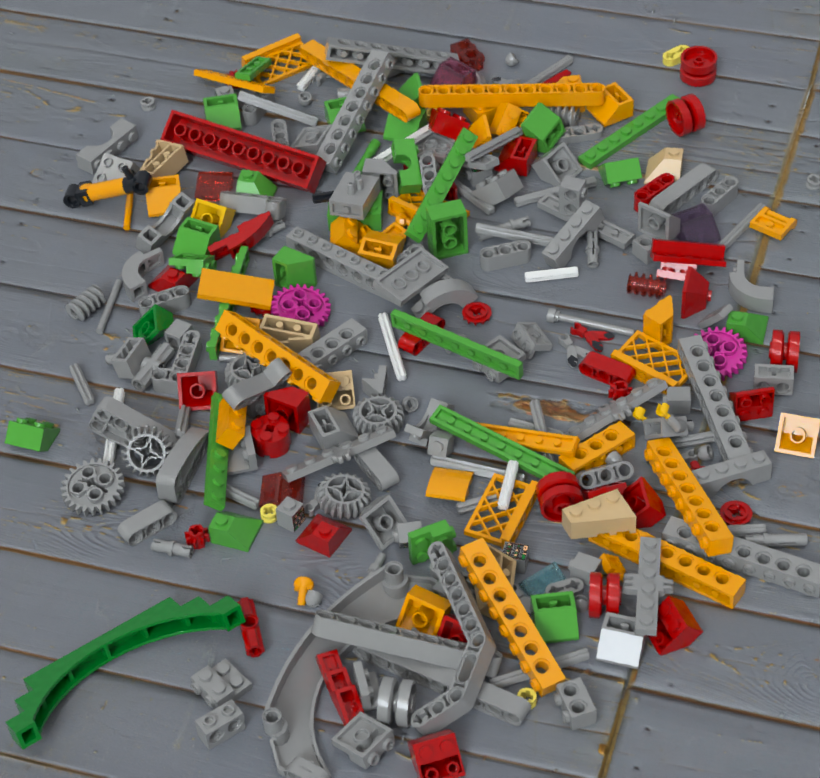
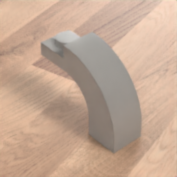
[122,247,165,302]
[728,260,774,313]
[411,279,479,318]
[404,398,455,447]

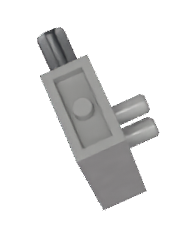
[312,170,380,220]

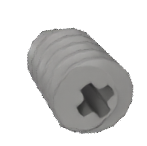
[547,106,580,127]
[65,284,106,321]

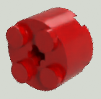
[251,412,291,458]

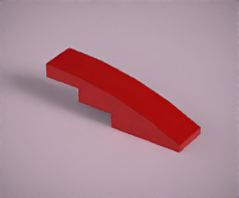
[315,649,365,726]

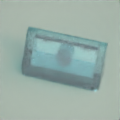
[519,562,566,598]

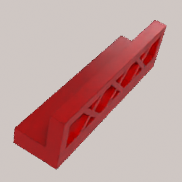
[650,238,726,267]

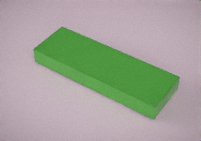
[235,56,271,81]

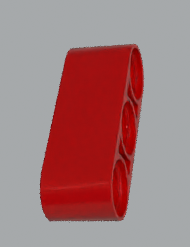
[634,173,675,212]
[398,312,445,356]
[578,351,636,386]

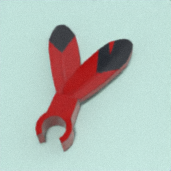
[570,322,614,352]

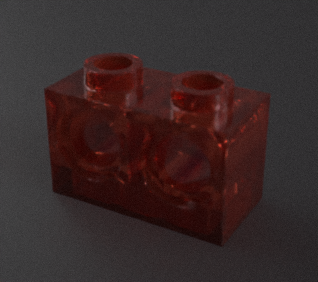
[450,38,485,71]

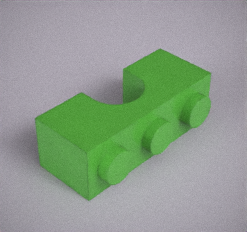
[391,138,423,194]

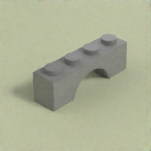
[76,118,138,175]
[135,192,195,254]
[542,199,605,269]
[692,450,772,498]

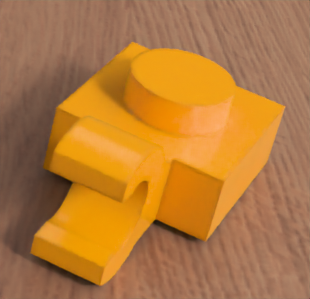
[599,553,626,581]

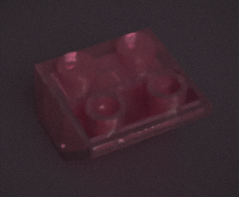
[429,56,476,85]

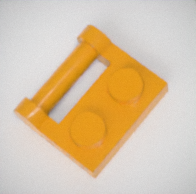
[750,206,797,241]

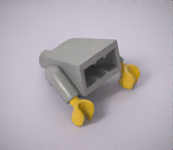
[633,403,694,439]

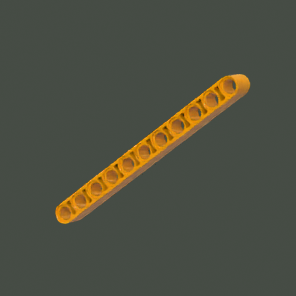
[298,39,421,123]
[418,83,605,108]

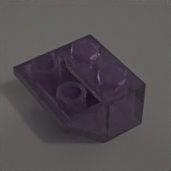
[672,203,721,244]

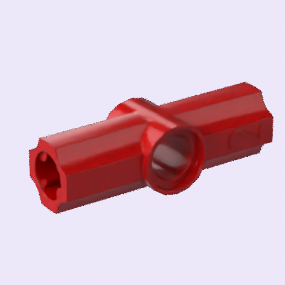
[237,597,265,658]

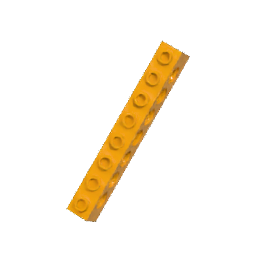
[215,310,341,404]
[644,437,734,557]
[588,528,746,609]
[458,537,566,697]

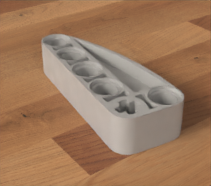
[89,396,180,455]
[156,427,209,504]

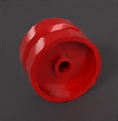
[680,46,717,87]
[666,93,706,137]
[769,330,800,373]
[536,471,584,522]
[589,572,622,618]

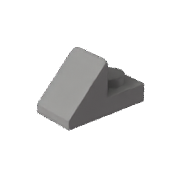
[362,365,388,397]

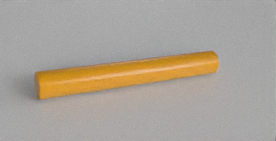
[123,193,134,230]

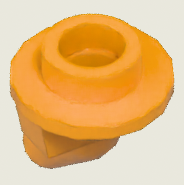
[395,212,411,228]
[294,576,314,606]

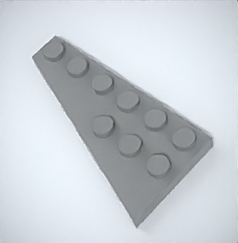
[415,132,500,171]

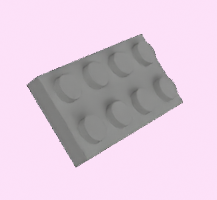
[373,247,449,306]

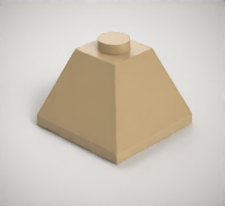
[644,147,684,184]

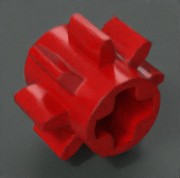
[608,380,632,401]
[184,524,210,549]

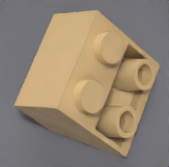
[316,370,356,410]

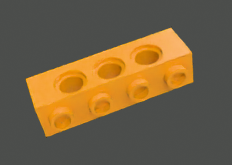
[558,421,635,478]

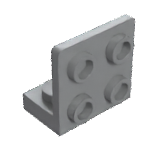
[92,153,141,184]
[227,426,258,476]

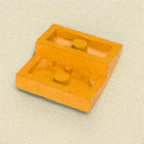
[425,467,473,502]

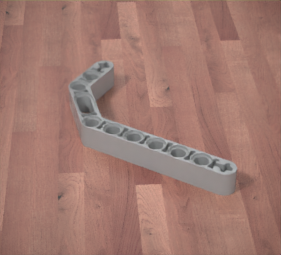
[410,541,496,736]

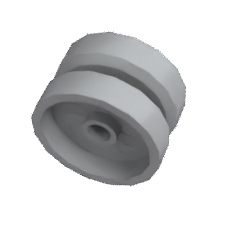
[377,676,417,728]

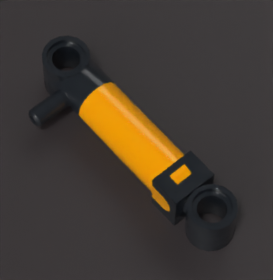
[63,165,153,208]

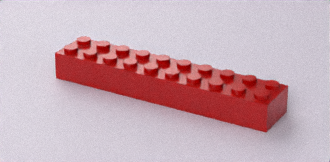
[160,110,327,194]

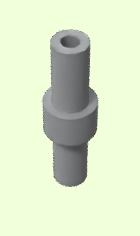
[366,552,386,577]

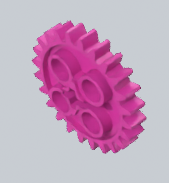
[271,284,331,327]
[694,326,748,381]

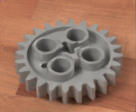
[60,458,126,517]

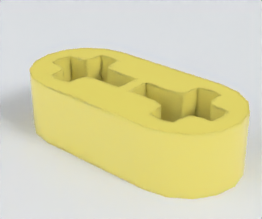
[662,45,689,67]

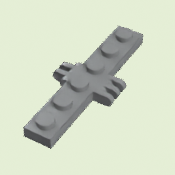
[537,193,635,249]
[564,378,668,441]
[281,426,396,483]
[622,537,674,636]

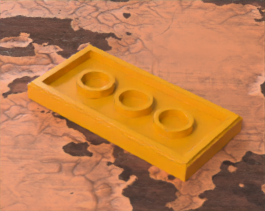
[197,268,275,310]

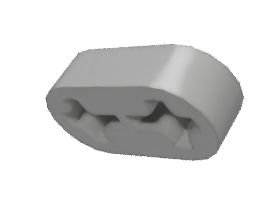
[545,577,584,597]

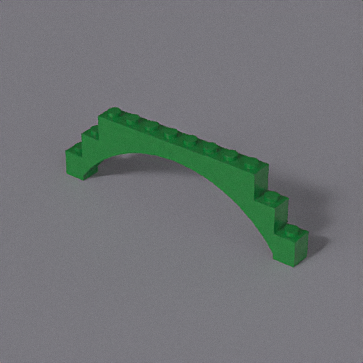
[5,596,246,750]

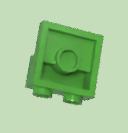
[169,253,217,277]
[408,519,457,565]

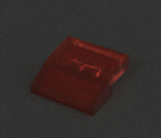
[195,172,234,201]
[259,472,305,508]

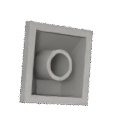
[531,142,583,186]
[637,201,681,240]
[359,494,407,551]

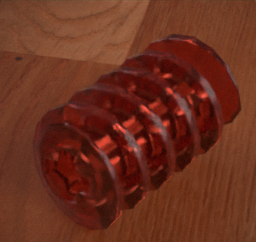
[627,272,667,299]

